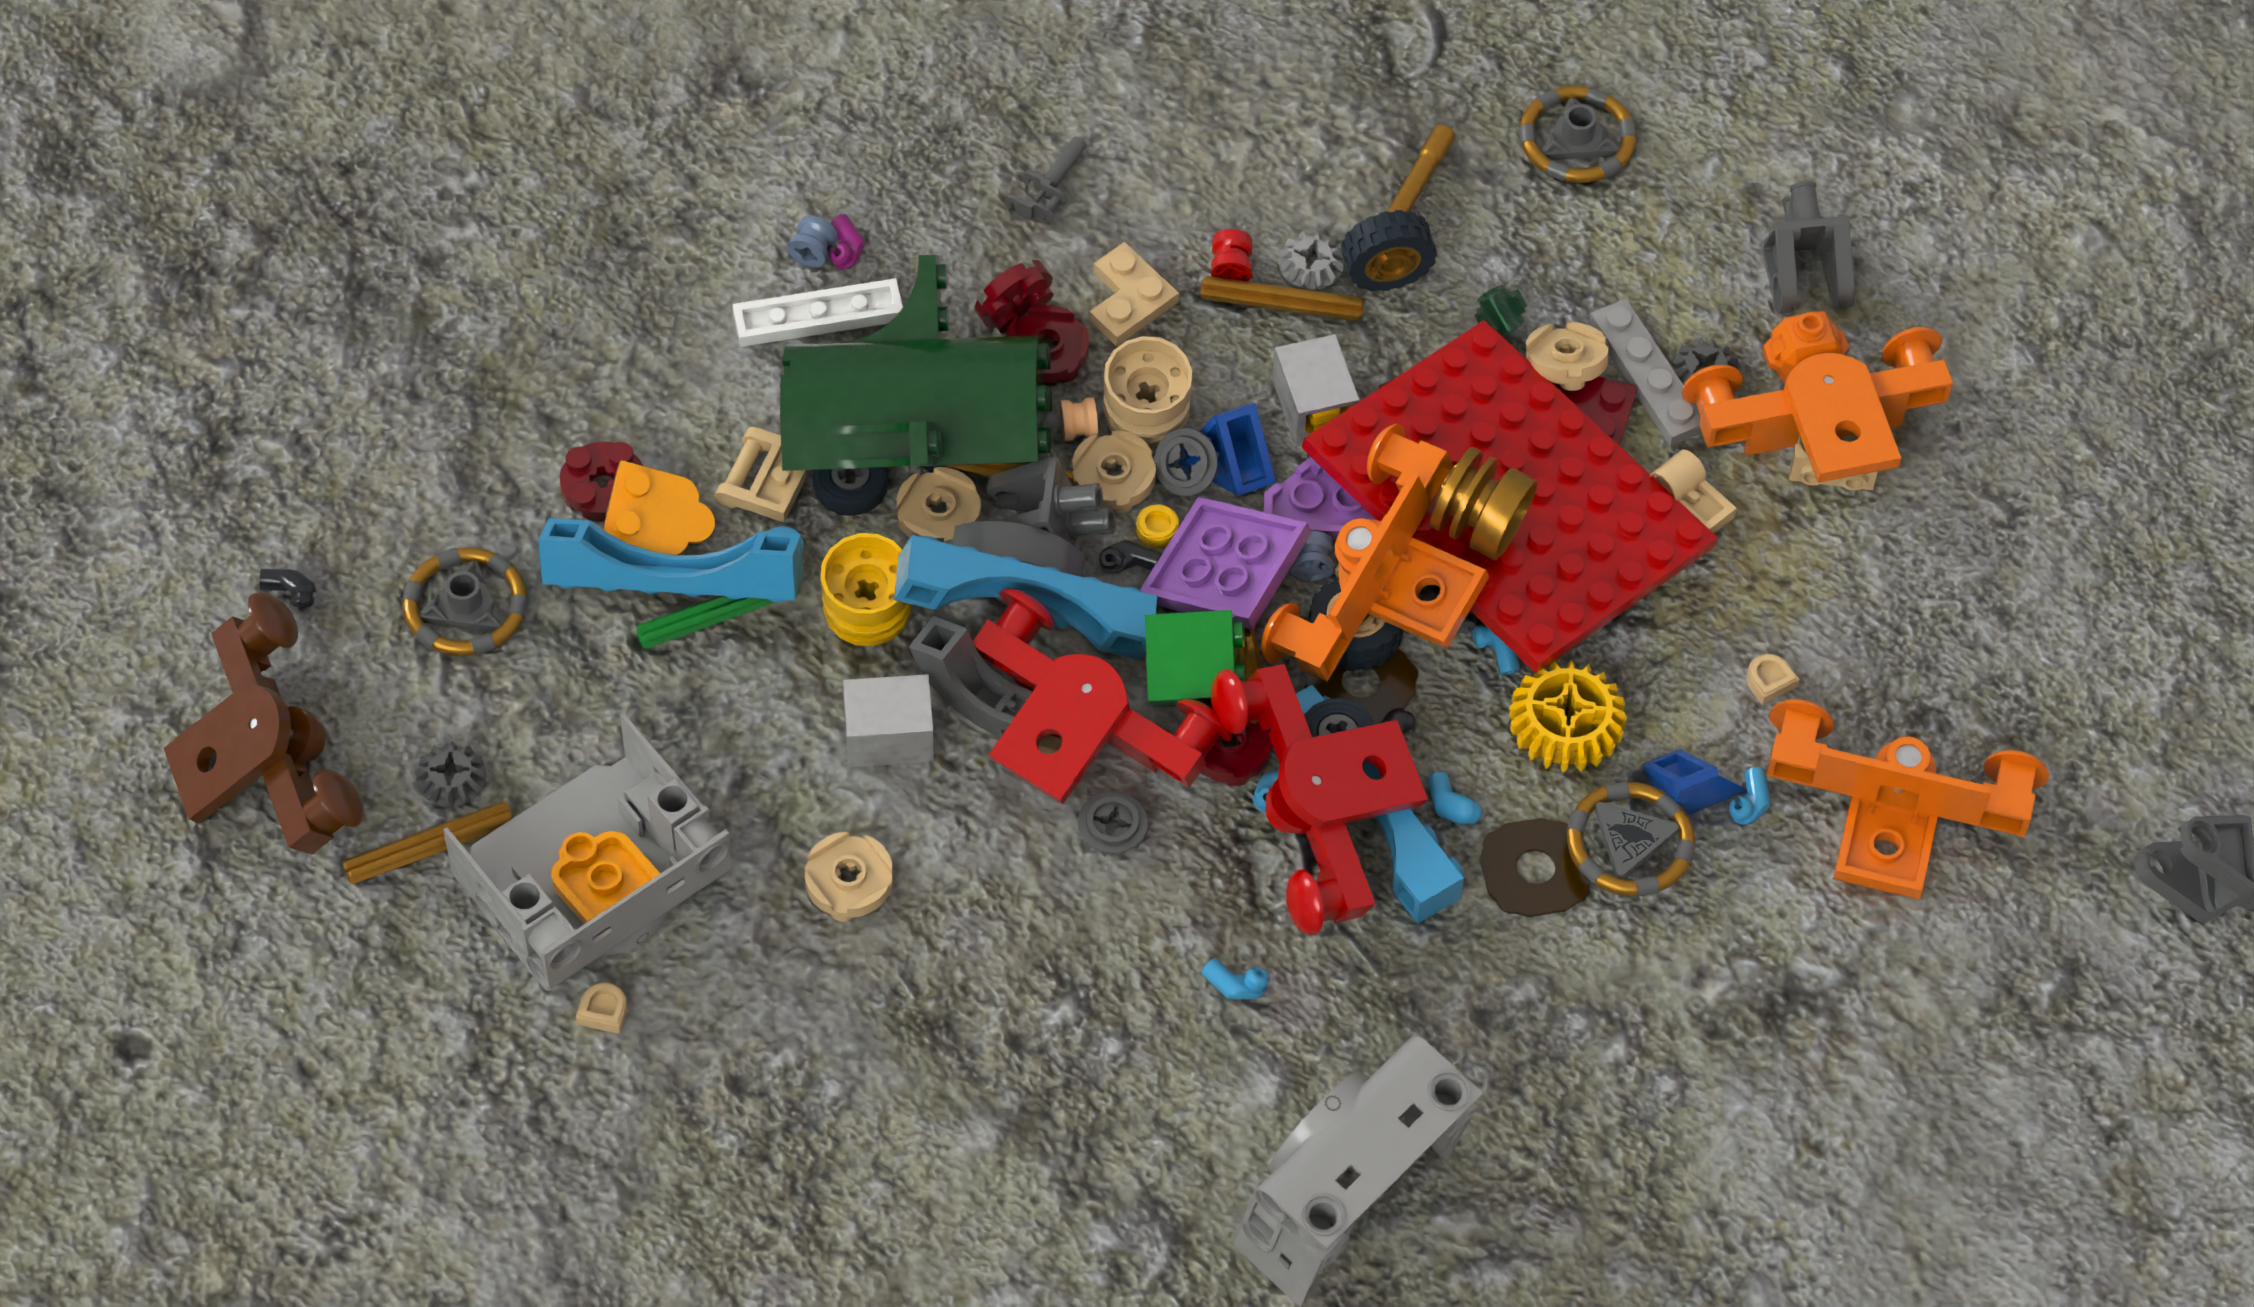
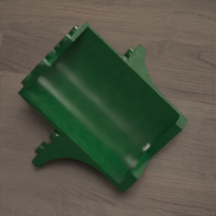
[780,255,1052,471]

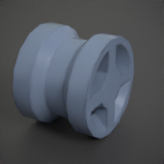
[787,216,838,267]
[1291,531,1334,582]

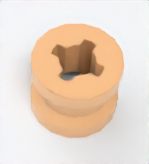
[1060,397,1098,442]

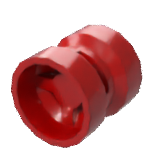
[1211,229,1253,282]

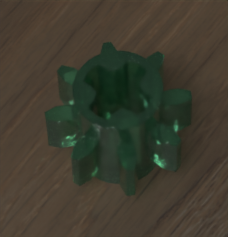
[1474,285,1528,336]

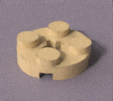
[1526,322,1609,391]
[1072,431,1156,514]
[896,467,981,542]
[805,832,892,922]

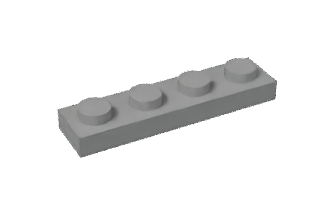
[1589,298,1702,446]

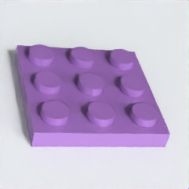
[1140,497,1312,630]

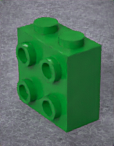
[1145,610,1247,708]

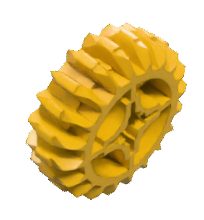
[1508,660,1627,773]

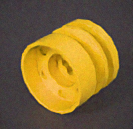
[820,533,912,646]

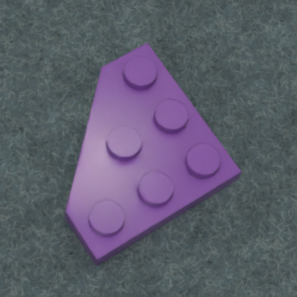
[1263,457,1376,540]

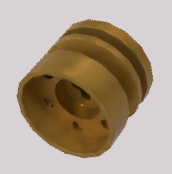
[1430,447,1538,561]

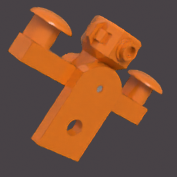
[1682,311,1953,483]

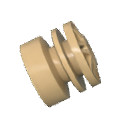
[1103,336,1192,448]

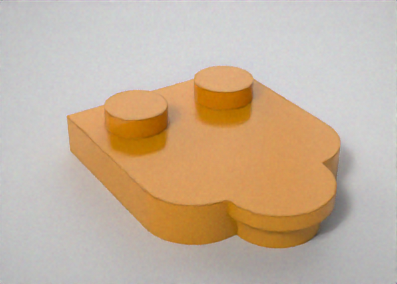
[603,460,715,555]
[551,831,668,937]

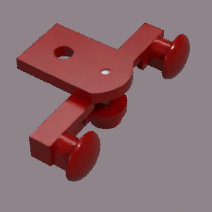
[973,588,1232,805]
[1211,664,1428,935]

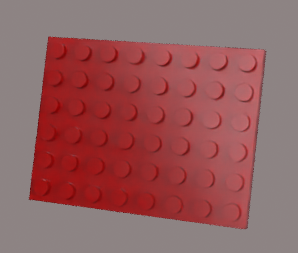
[1301,320,1718,673]

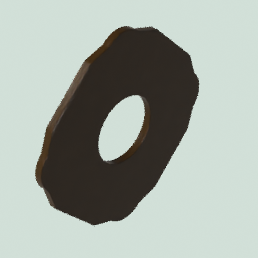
[1304,649,1418,724]
[1479,818,1590,917]

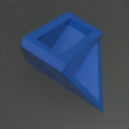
[1177,402,1276,496]
[1642,749,1747,815]

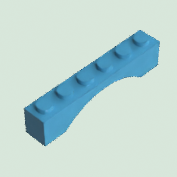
[538,518,804,602]
[894,535,1157,660]
[1271,685,1464,924]

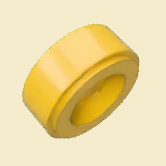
[1136,504,1179,548]

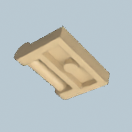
[714,427,810,522]

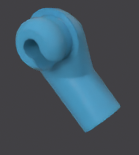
[1729,767,1771,825]
[1427,772,1482,825]

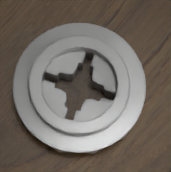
[1278,231,1344,290]

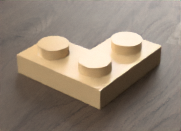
[1089,242,1179,347]

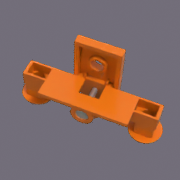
[1261,424,1489,682]
[1766,699,2049,900]

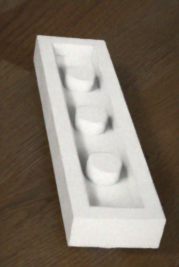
[732,278,903,347]

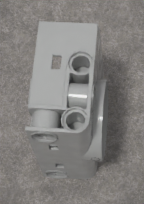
[443,713,732,991]
[1233,1036,1483,1307]

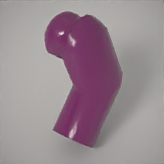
[830,214,865,269]

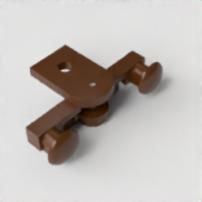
[164,592,364,854]

